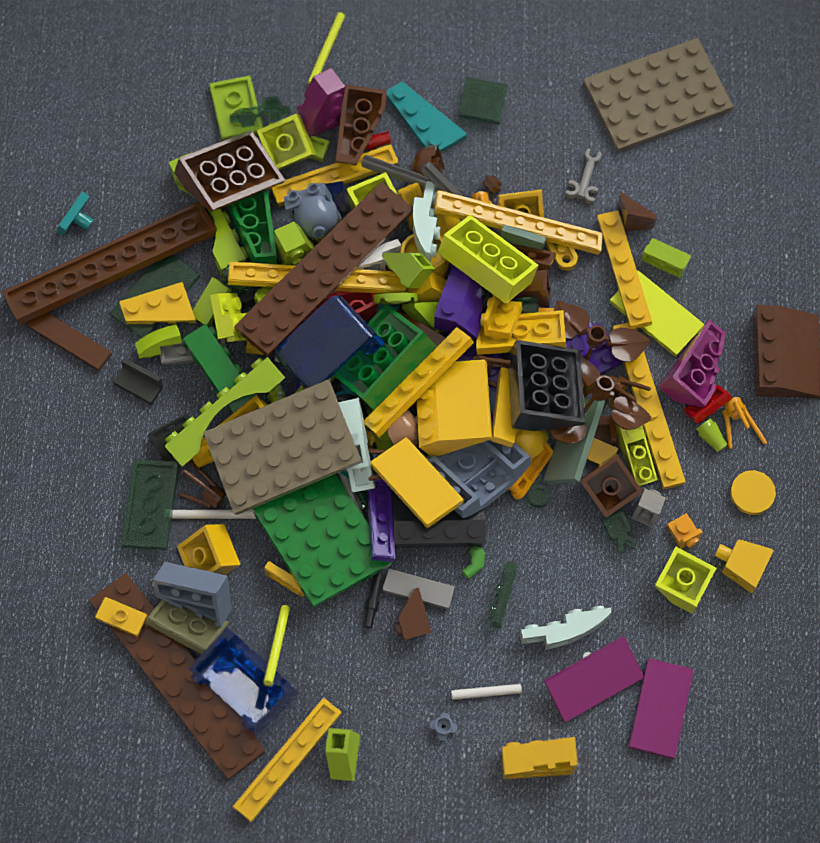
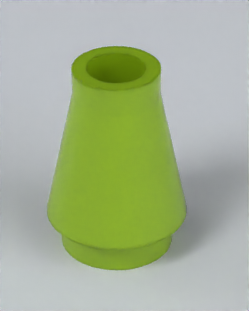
[696,418,728,452]

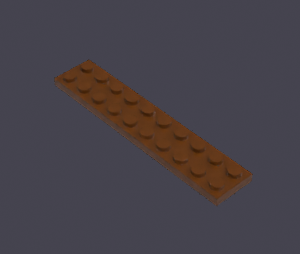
[234,182,413,357]
[2,202,217,325]
[89,573,266,781]

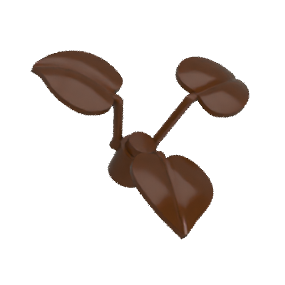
[554,300,650,398]
[550,354,652,444]

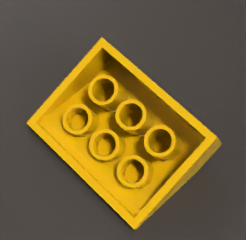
[417,360,492,457]

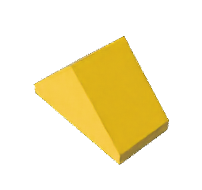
[406,272,447,304]

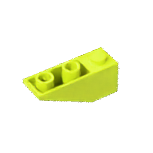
[615,424,658,486]

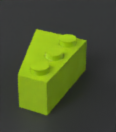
[274,222,317,266]

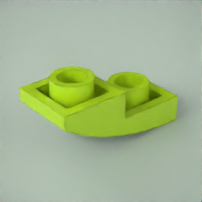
[135,324,182,359]

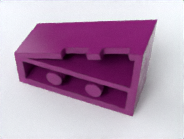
[297,68,345,138]

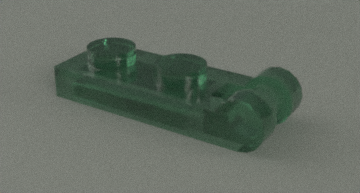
[489,561,517,629]

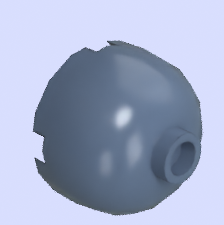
[294,196,338,239]

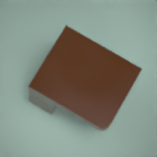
[594,415,616,446]

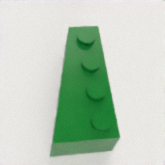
[226,189,277,264]
[182,324,254,414]

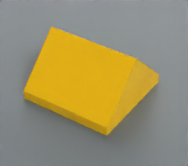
[497,190,544,231]

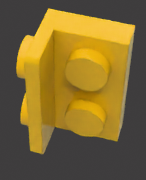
[481,295,522,339]

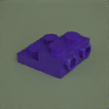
[566,323,622,375]

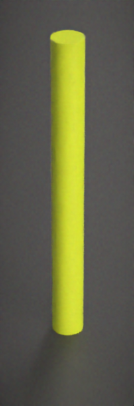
[308,12,345,84]
[264,605,290,686]

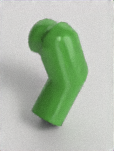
[462,546,485,580]

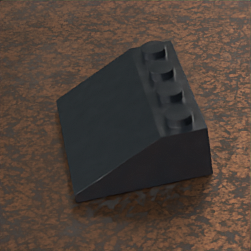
[508,340,586,431]
[391,489,486,548]

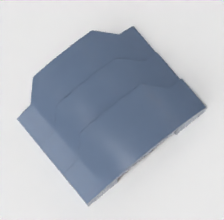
[427,421,531,518]

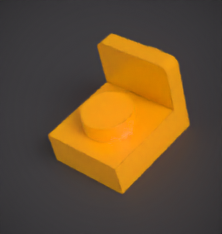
[666,513,703,549]

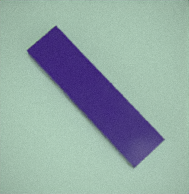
[367,479,395,562]

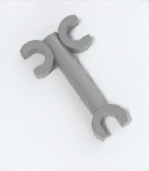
[565,148,601,204]

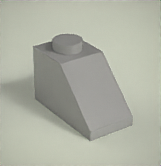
[631,489,665,528]

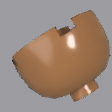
[387,410,419,447]

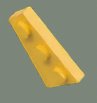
[119,282,196,324]

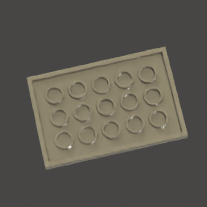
[583,38,733,153]
[203,379,362,515]

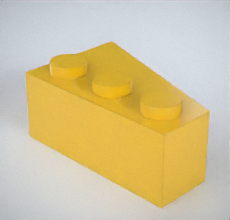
[501,737,578,779]

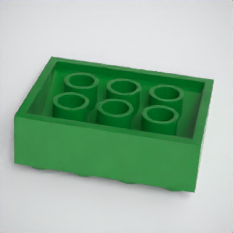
[326,304,436,410]

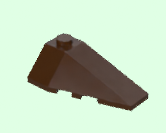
[335,84,387,166]

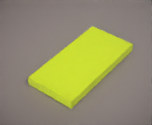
[609,271,704,357]

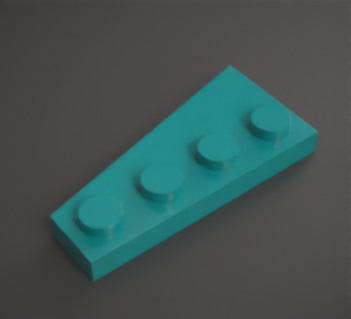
[386,82,467,153]

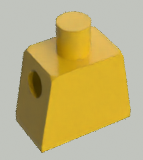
[715,540,774,594]

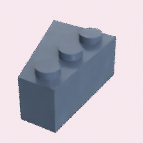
[153,562,232,628]

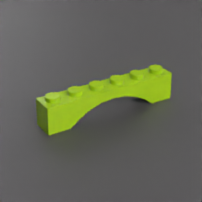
[169,152,248,276]
[165,357,285,466]

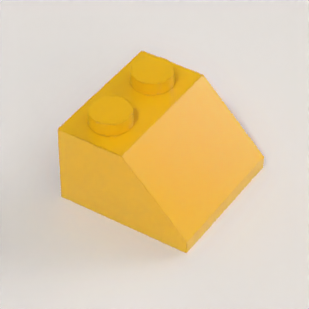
[177,524,240,575]

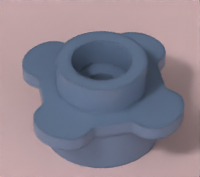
[430,713,458,741]

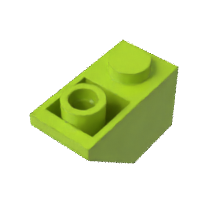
[382,253,435,288]
[325,728,360,781]

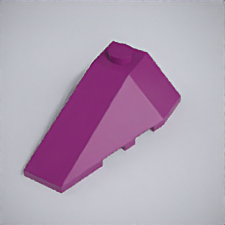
[659,319,726,407]

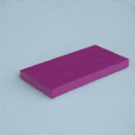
[544,636,644,722]
[629,658,694,759]

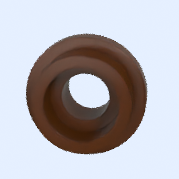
[482,175,502,195]

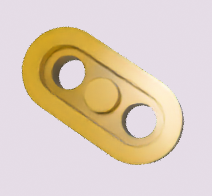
[545,241,578,271]

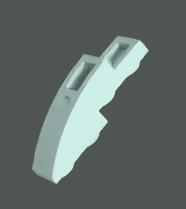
[413,181,440,262]
[339,398,376,492]
[520,606,611,650]

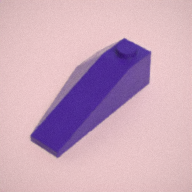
[434,265,483,340]

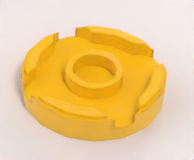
[730,470,776,515]

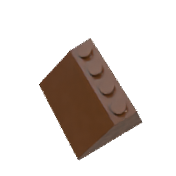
[174,130,285,212]
[753,305,820,398]

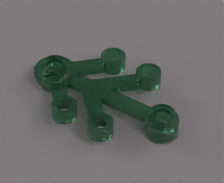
[229,96,291,127]

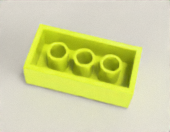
[438,215,539,304]

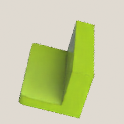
[641,238,691,278]

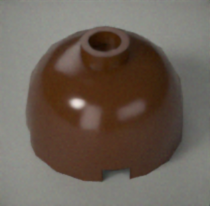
[410,144,446,177]

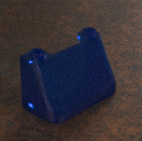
[275,295,385,389]
[189,627,300,733]

